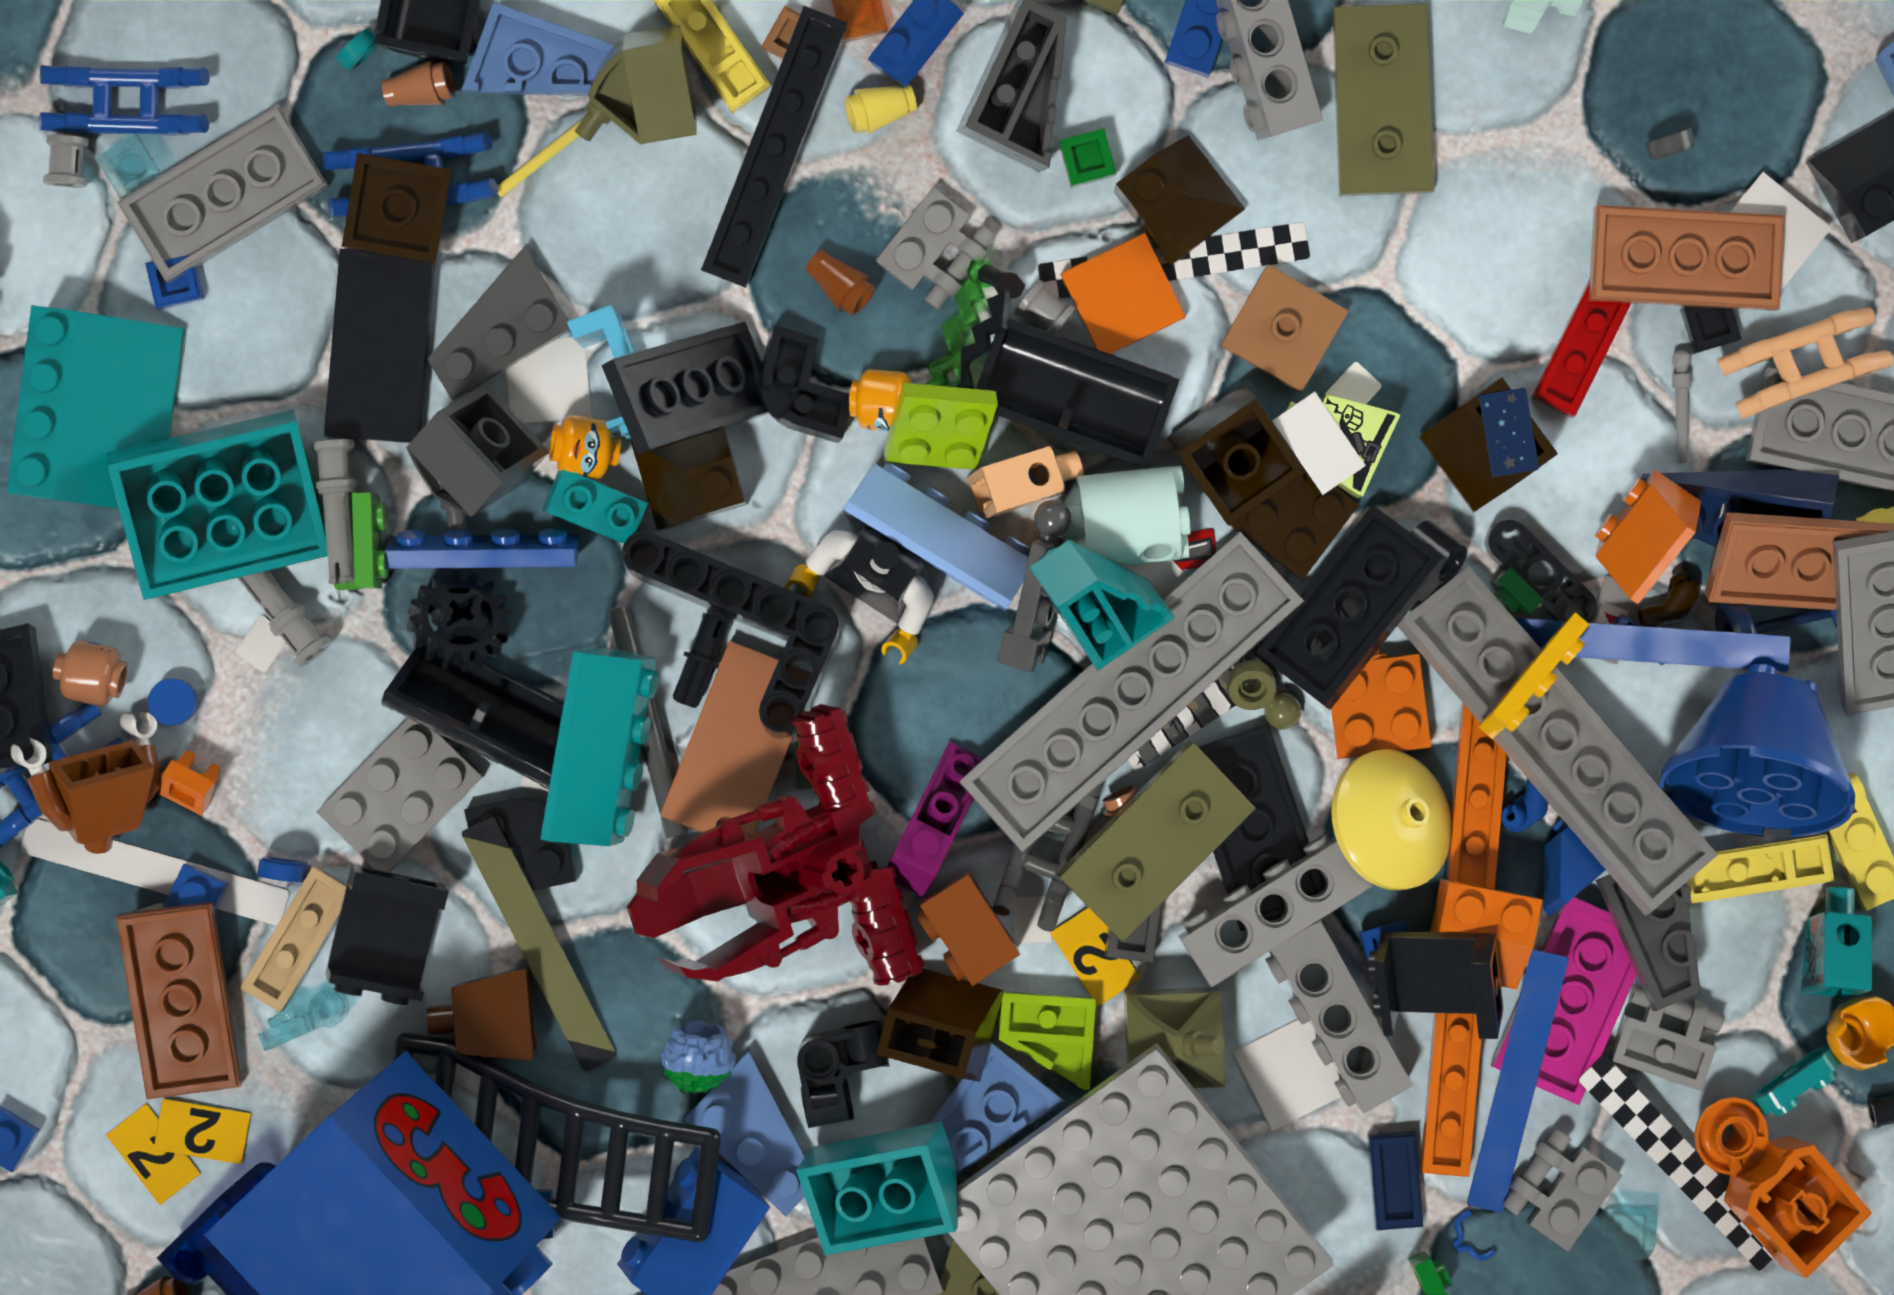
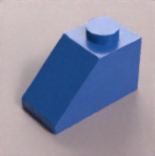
[1543,819,1606,916]

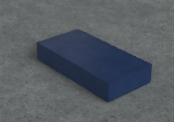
[1367,1131,1423,1231]

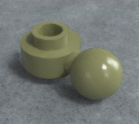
[1228,660,1302,730]

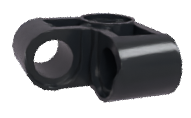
[797,1020,890,1128]

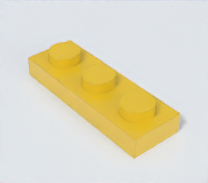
[1478,612,1590,739]

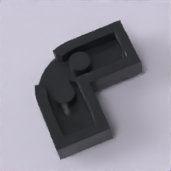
[759,325,849,443]
[464,798,578,891]

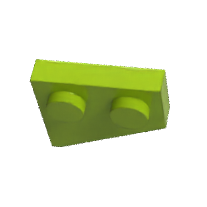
[999,991,1096,1090]

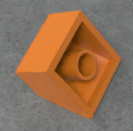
[1595,469,1701,604]
[1430,878,1543,990]

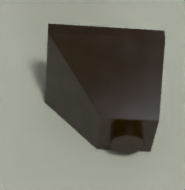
[1114,135,1245,266]
[631,428,748,532]

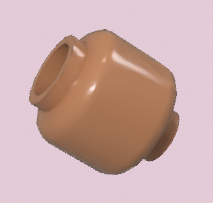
[53,640,128,706]

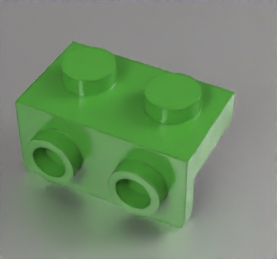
[334,492,388,590]

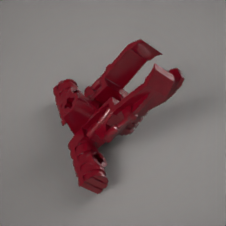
[627,704,924,986]

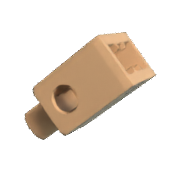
[967,446,1084,520]

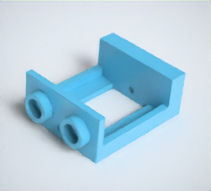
[567,304,635,440]

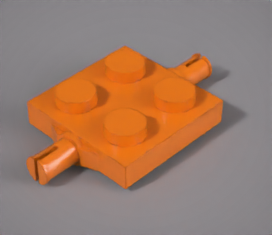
[1331,648,1431,759]

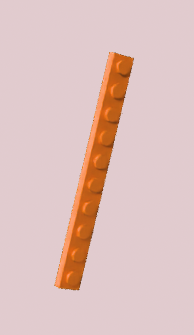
[1420,703,1507,1177]

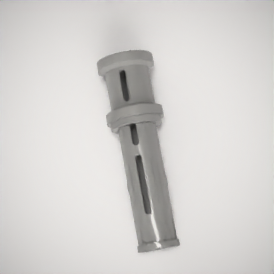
[311,439,358,584]
[238,570,332,667]

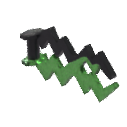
[924,260,1026,389]

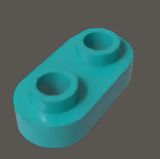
[1751,1045,1841,1117]

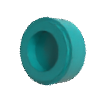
[335,27,379,71]

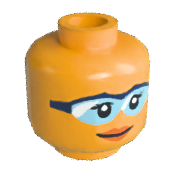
[849,369,911,431]
[549,415,621,479]

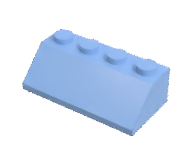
[843,462,1030,611]

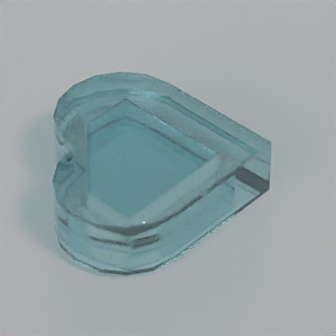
[1599,1203,1658,1261]

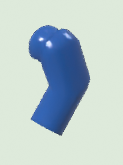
[1501,778,1548,832]

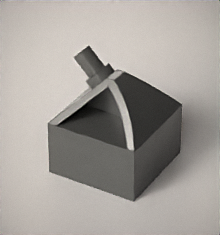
[406,384,550,531]

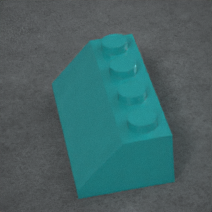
[540,647,659,847]

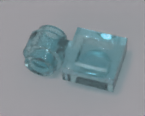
[258,988,349,1051]

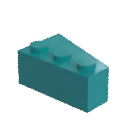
[1029,540,1176,671]

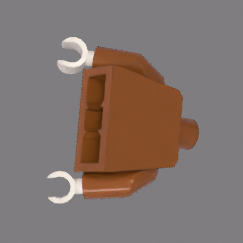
[11,712,161,854]

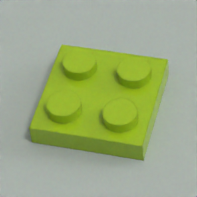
[883,383,998,470]

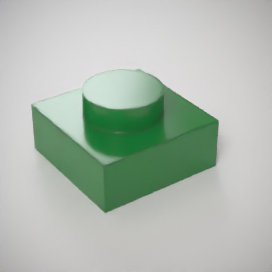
[1059,128,1117,188]
[1408,1251,1452,1295]

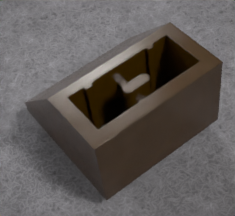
[1418,377,1558,512]
[876,968,1004,1082]

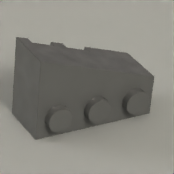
[956,0,1067,172]

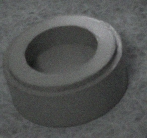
[1645,128,1696,160]

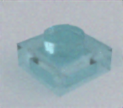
[95,134,162,199]

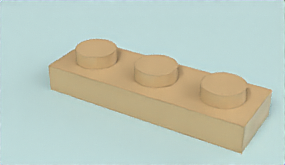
[240,866,346,1012]

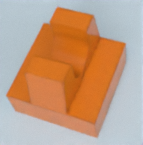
[160,750,221,816]

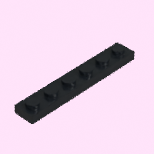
[701,6,849,288]

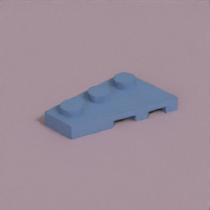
[462,2,614,96]
[684,1049,806,1216]

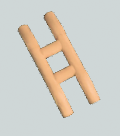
[1717,307,1893,419]

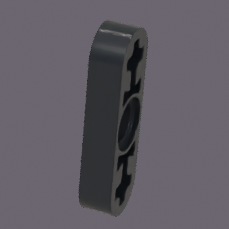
[1485,520,1597,623]

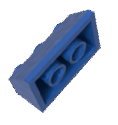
[617,1146,770,1295]

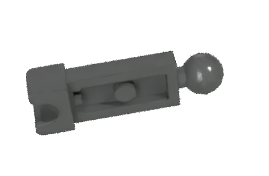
[998,500,1071,672]

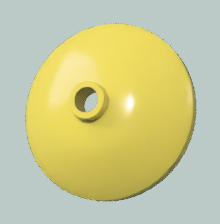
[1331,749,1452,890]

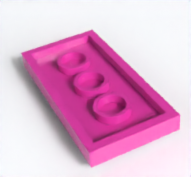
[1490,897,1637,1105]

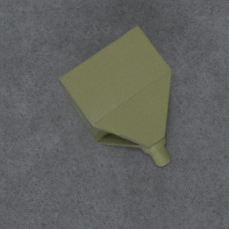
[575,25,697,144]
[1124,987,1225,1088]

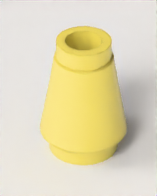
[844,84,917,135]

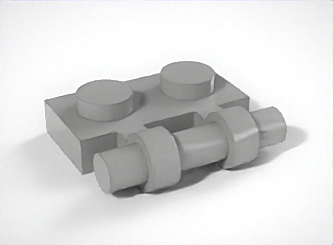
[876,187,996,310]
[1609,984,1725,1091]
[1502,1128,1622,1252]

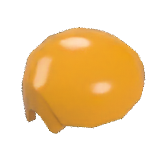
[1826,996,1894,1071]

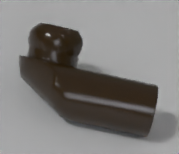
[1637,572,1699,627]

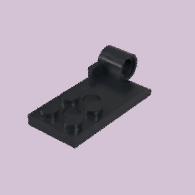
[1256,505,1468,710]

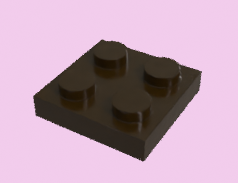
[342,153,453,264]
[1229,457,1359,580]

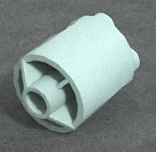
[1063,466,1190,566]

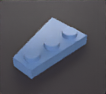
[929,1043,1067,1177]

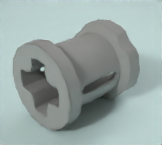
[43,134,89,188]
[1014,279,1076,335]

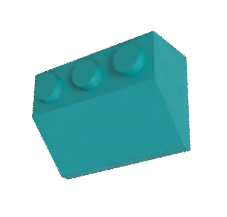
[796,1121,958,1256]

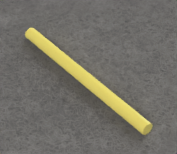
[497,120,582,197]

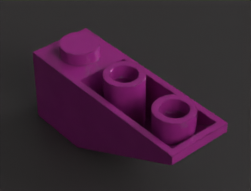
[887,741,984,897]

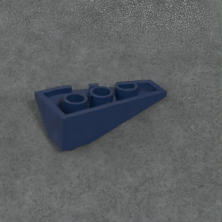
[1641,469,1839,548]

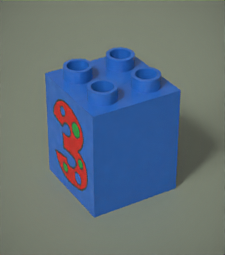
[204,1051,561,1295]

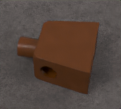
[426,966,538,1060]

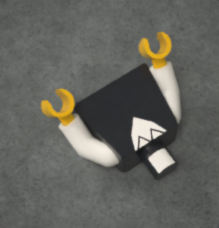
[785,526,934,665]

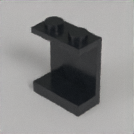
[325,864,449,1005]
[1368,931,1504,1039]

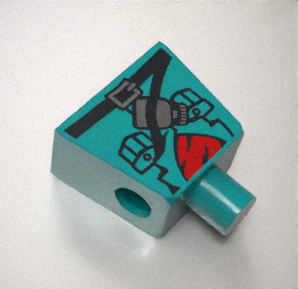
[1801,887,1872,998]

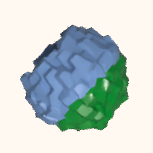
[660,1020,736,1094]

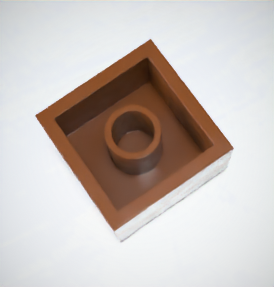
[917,870,1020,986]

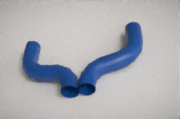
[1452,1209,1496,1261]

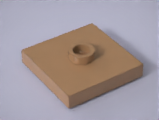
[1220,264,1349,393]

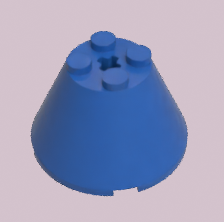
[1659,664,1855,837]

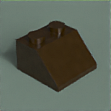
[1167,384,1306,526]

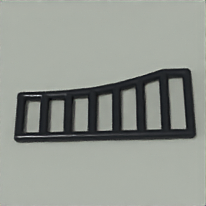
[393,1033,721,1243]

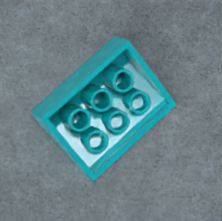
[6,305,185,509]
[107,409,328,600]

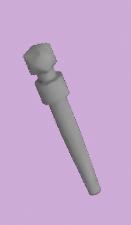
[1672,350,1691,463]

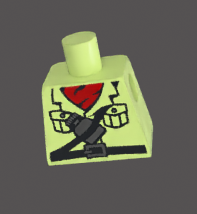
[1285,394,1400,499]

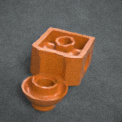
[1694,1097,1872,1279]

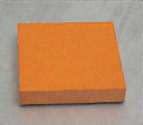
[1060,233,1186,354]

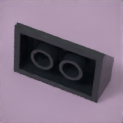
[1806,113,1894,243]

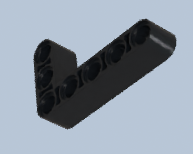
[622,531,840,739]

